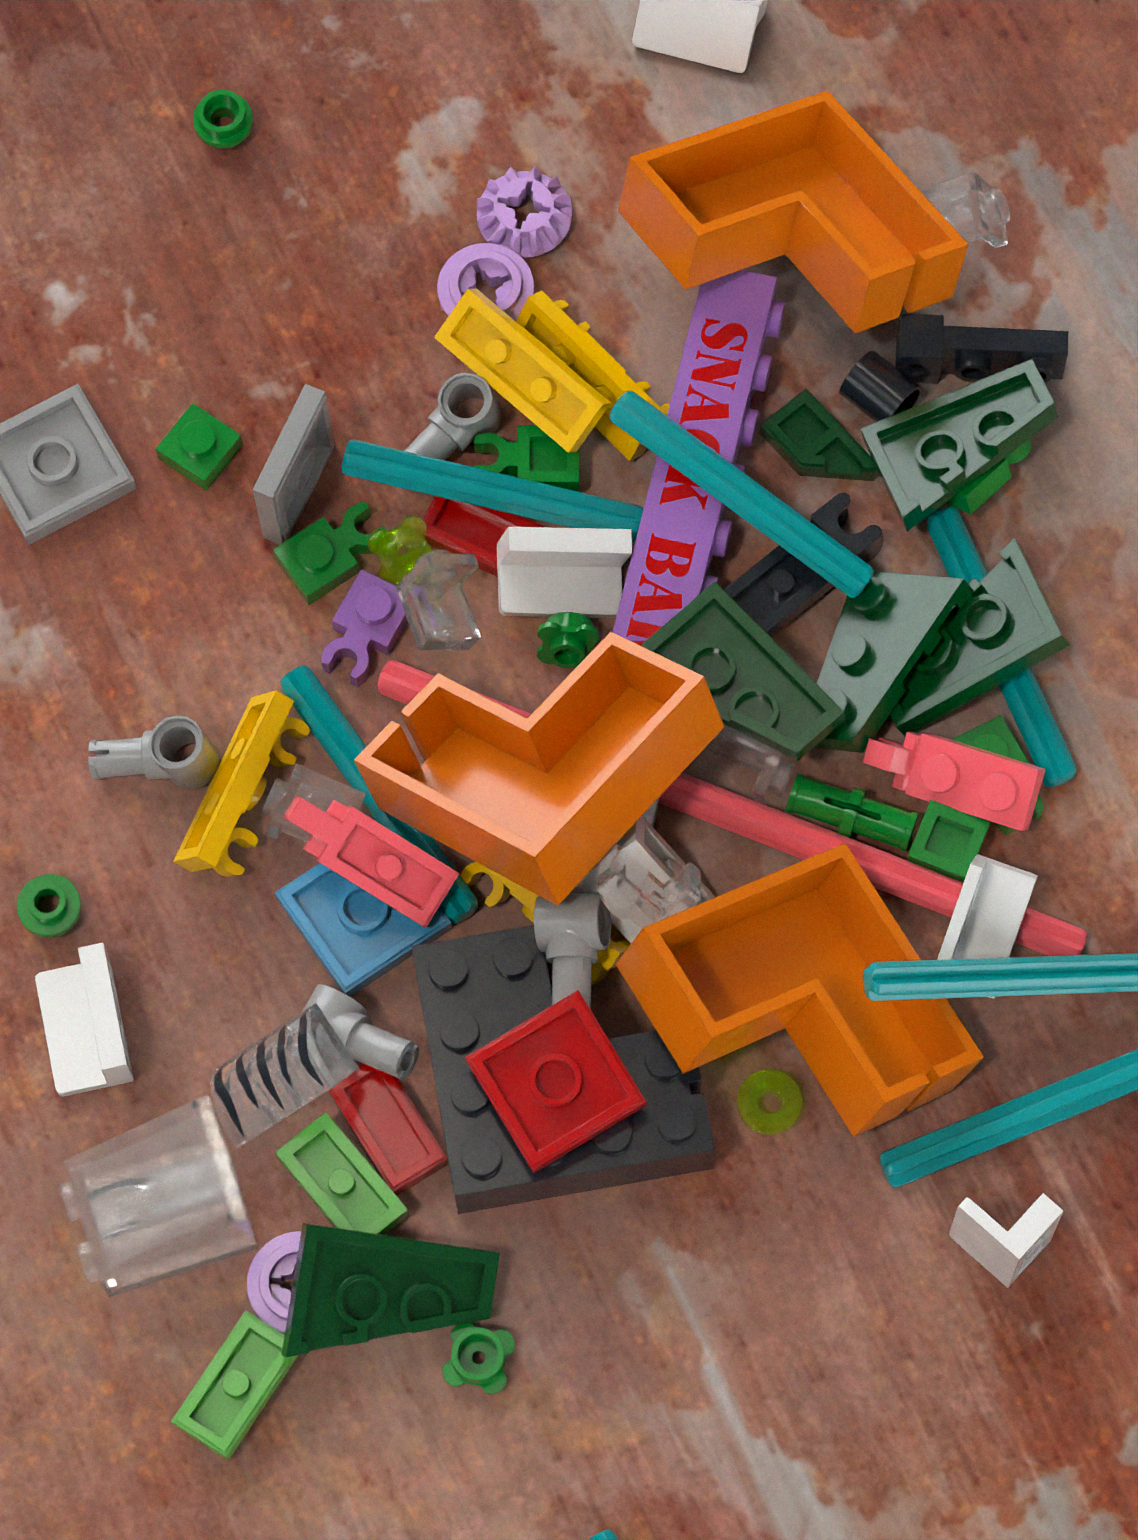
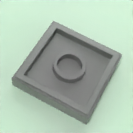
[0,384,137,545]
[253,384,335,545]

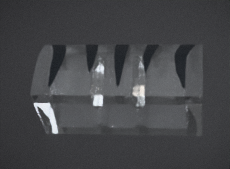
[211,1003,359,1149]

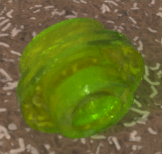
[737,1070,802,1135]

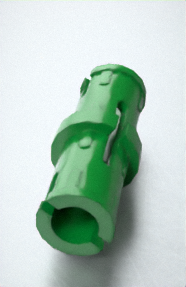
[786,773,919,852]

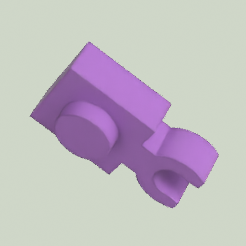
[321,569,417,687]

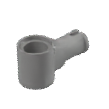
[404,372,502,460]
[88,715,221,789]
[534,892,611,1010]
[286,984,419,1080]

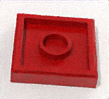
[465,990,647,1174]

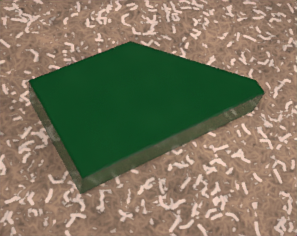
[759,389,880,481]

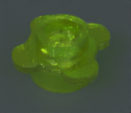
[368,515,437,585]

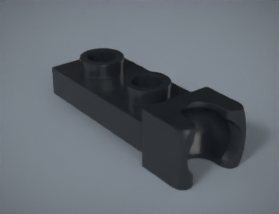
[895,314,1069,384]
[724,492,884,637]

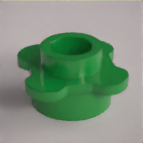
[537,612,600,668]
[442,1323,515,1395]

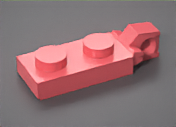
[863,732,1045,831]
[283,795,459,928]

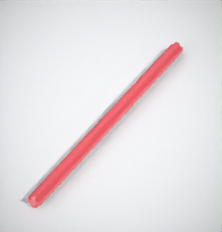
[377,660,1087,956]

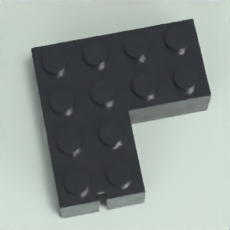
[411,925,715,1214]

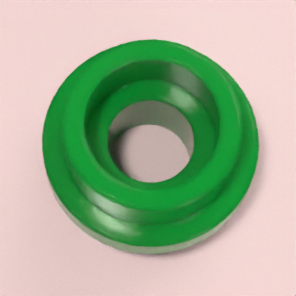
[193,89,253,149]
[17,874,82,938]

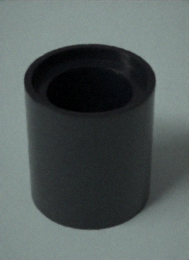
[839,350,922,422]

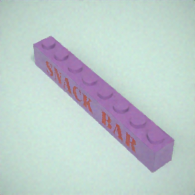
[613,270,785,646]

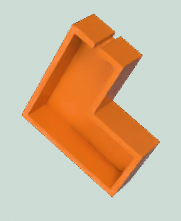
[618,90,969,333]
[354,632,725,906]
[616,843,984,1137]

